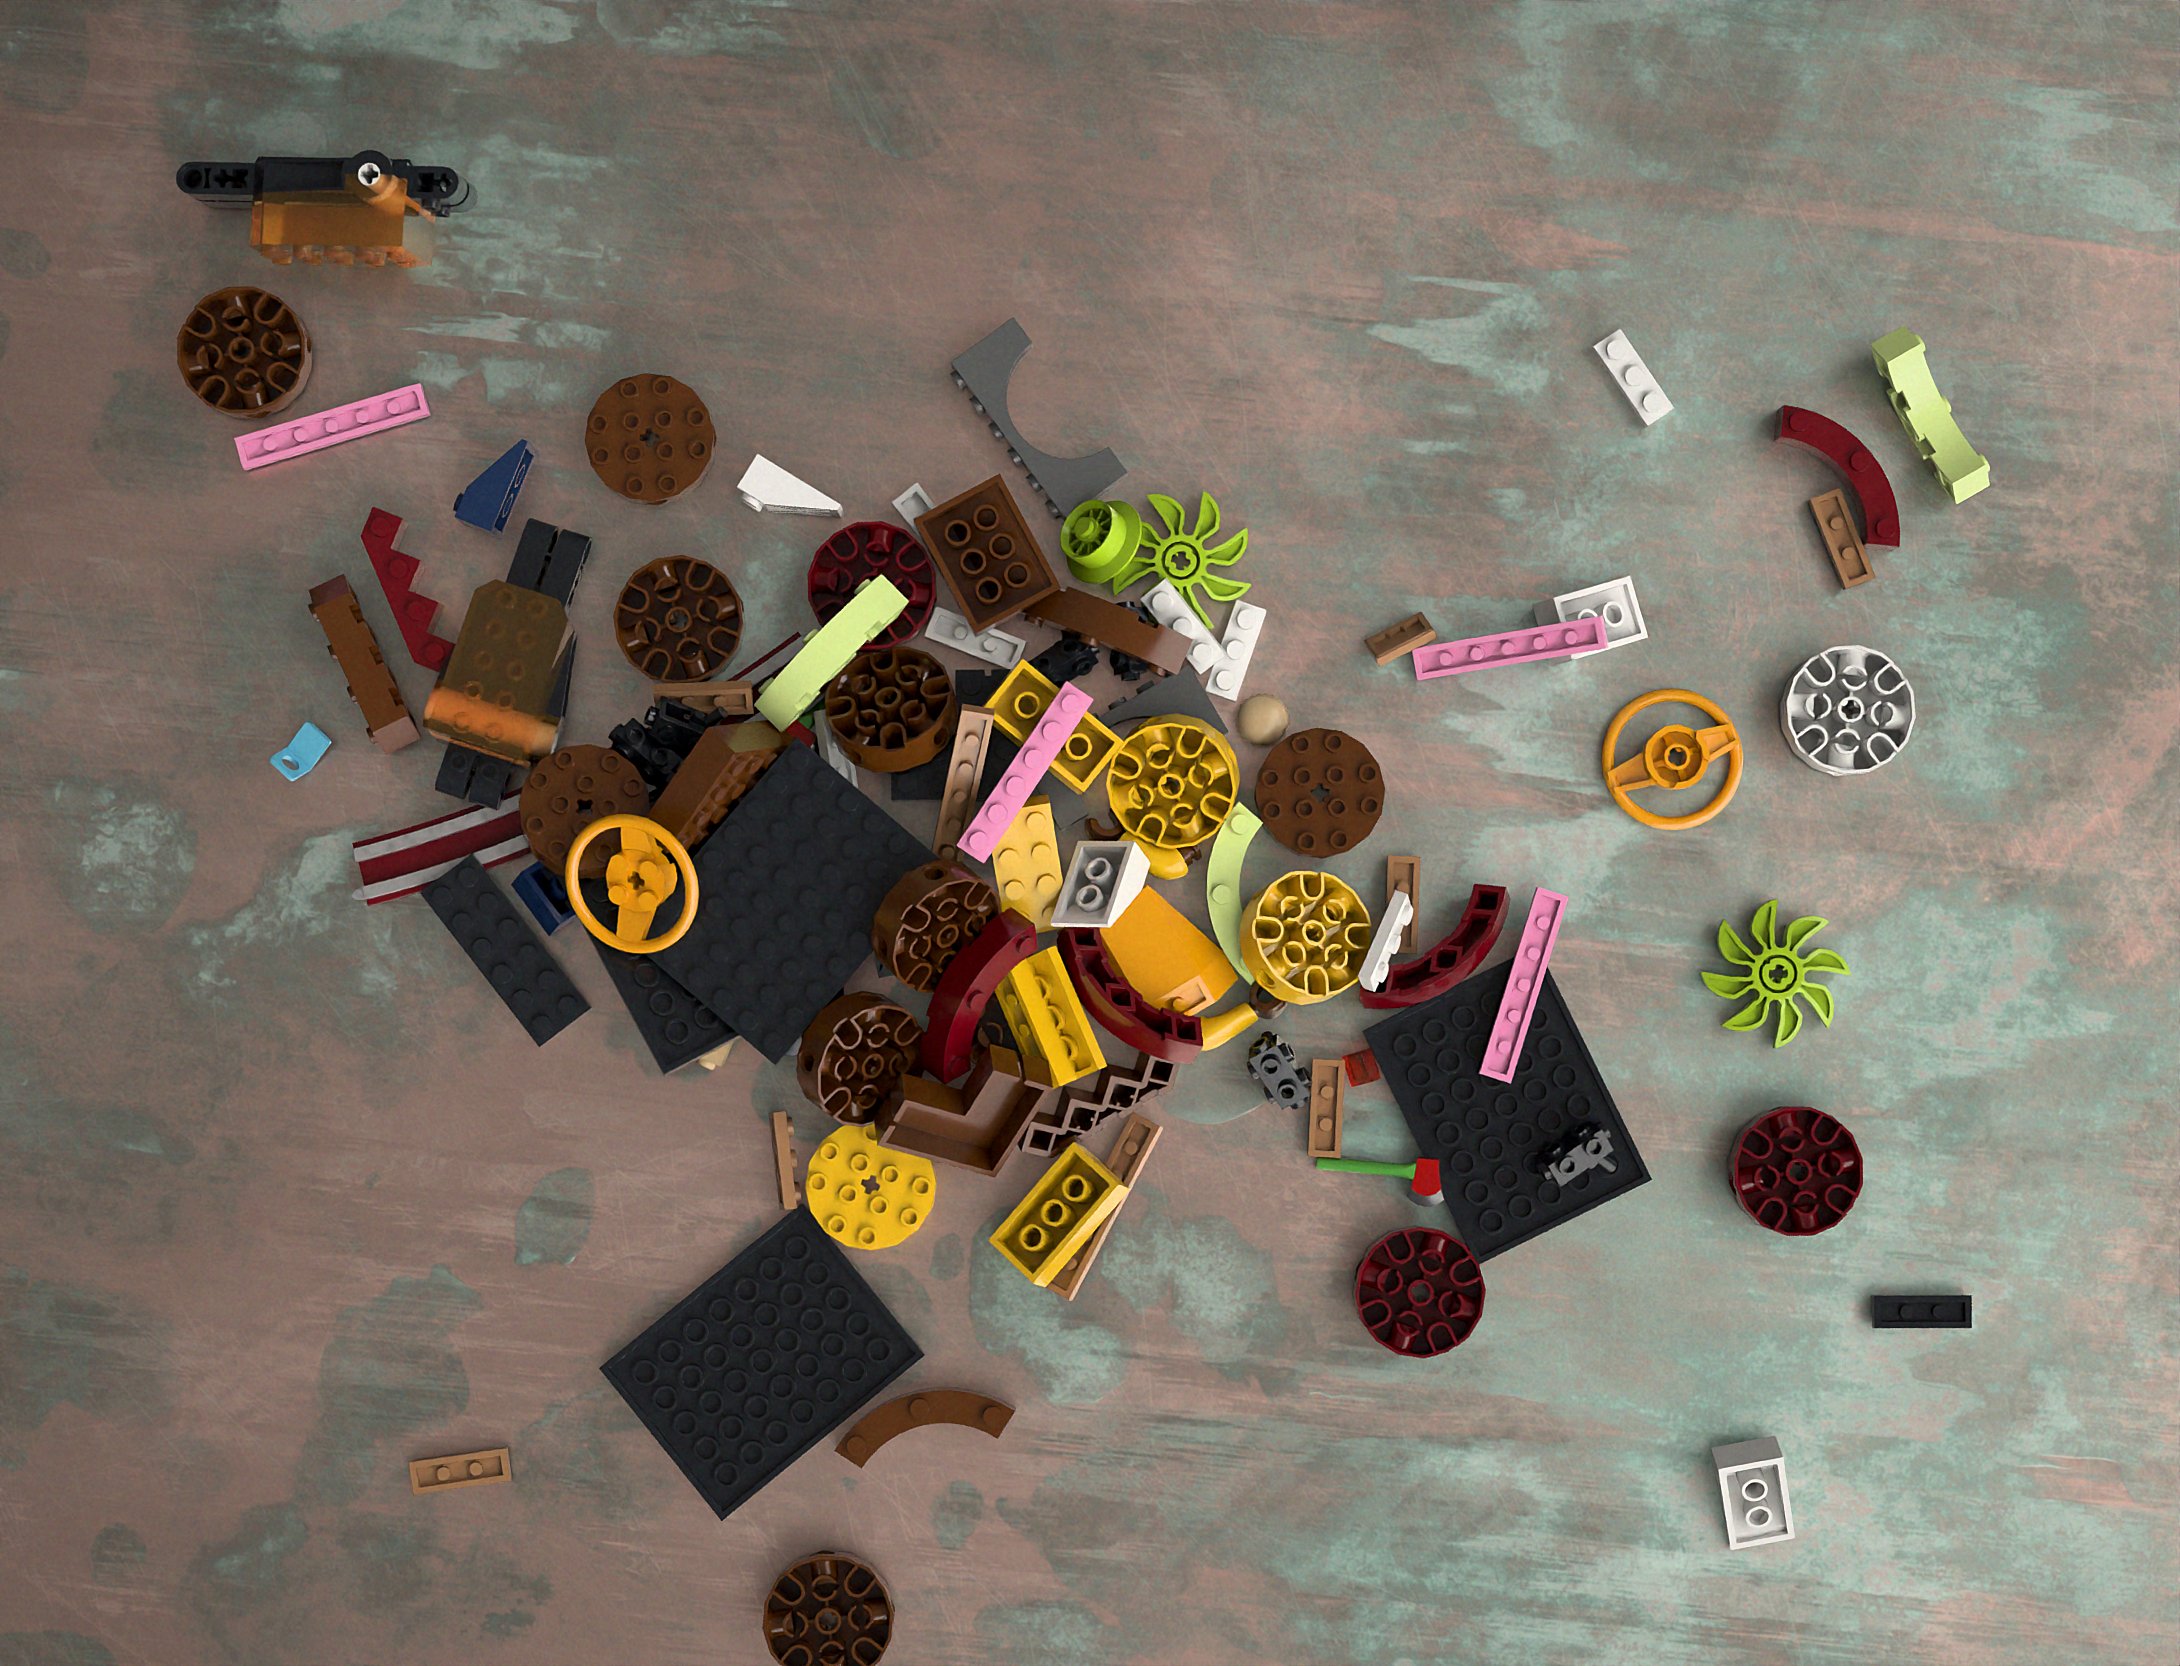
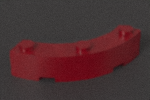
[1774,405,1900,552]
[1359,884,1511,1009]
[921,907,1038,1085]
[1056,927,1203,1064]

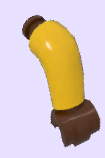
[1085,808,1202,880]
[1192,980,1288,1051]

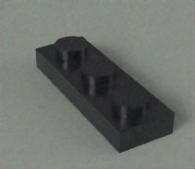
[1871,1295,1972,1328]

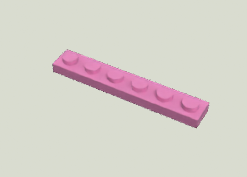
[234,383,431,471]
[1412,616,1608,680]
[956,681,1094,864]
[1479,887,1569,1083]

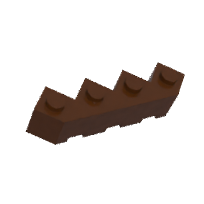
[308,574,421,755]
[1017,1051,1181,1158]

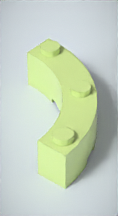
[1870,325,1990,504]
[754,574,909,732]
[1206,802,1263,986]

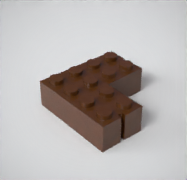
[646,720,795,854]
[874,1044,1053,1178]

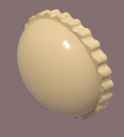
[1235,693,1290,748]

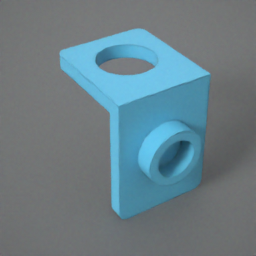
[269,721,331,781]

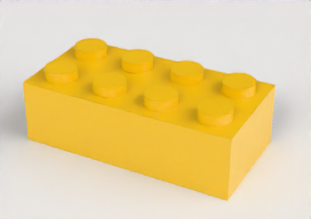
[982,659,1124,795]
[992,794,1064,933]
[988,1142,1130,1287]

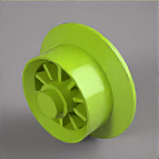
[1060,499,1142,584]

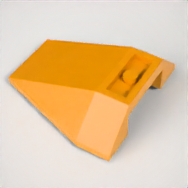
[1099,884,1239,1016]

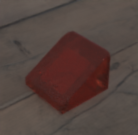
[1342,1048,1381,1087]

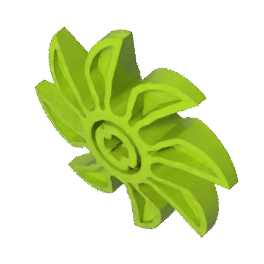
[1113,491,1251,629]
[1700,899,1851,1048]

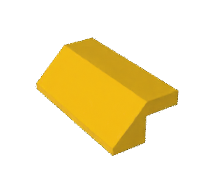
[994,945,1107,1090]

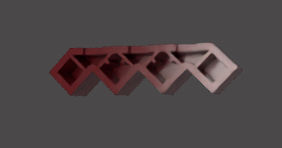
[361,507,456,673]

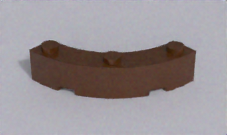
[1020,586,1193,677]
[834,1387,1016,1469]

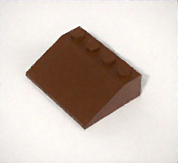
[913,474,1061,638]

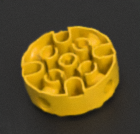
[1106,713,1240,849]
[1239,870,1371,1005]
[805,1124,937,1250]

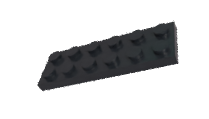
[420,853,592,1047]

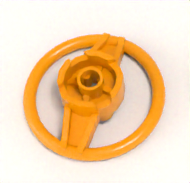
[1601,688,1743,830]
[565,814,699,953]

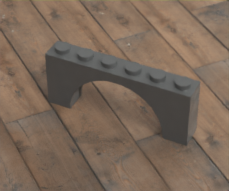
[950,317,1128,521]
[1035,665,1229,831]

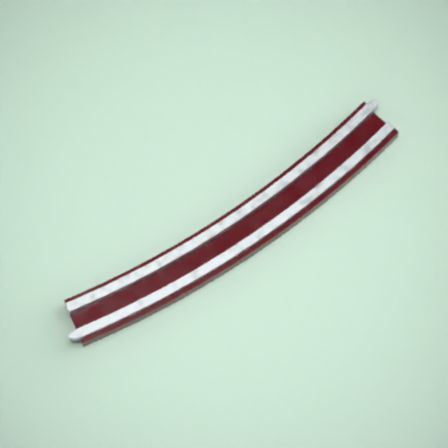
[351,632,833,906]

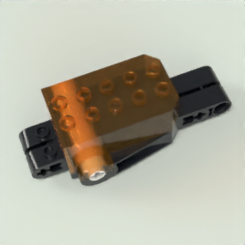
[176,150,478,268]
[423,518,592,810]

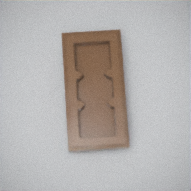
[1364,612,1437,667]

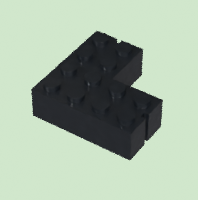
[891,669,1021,802]

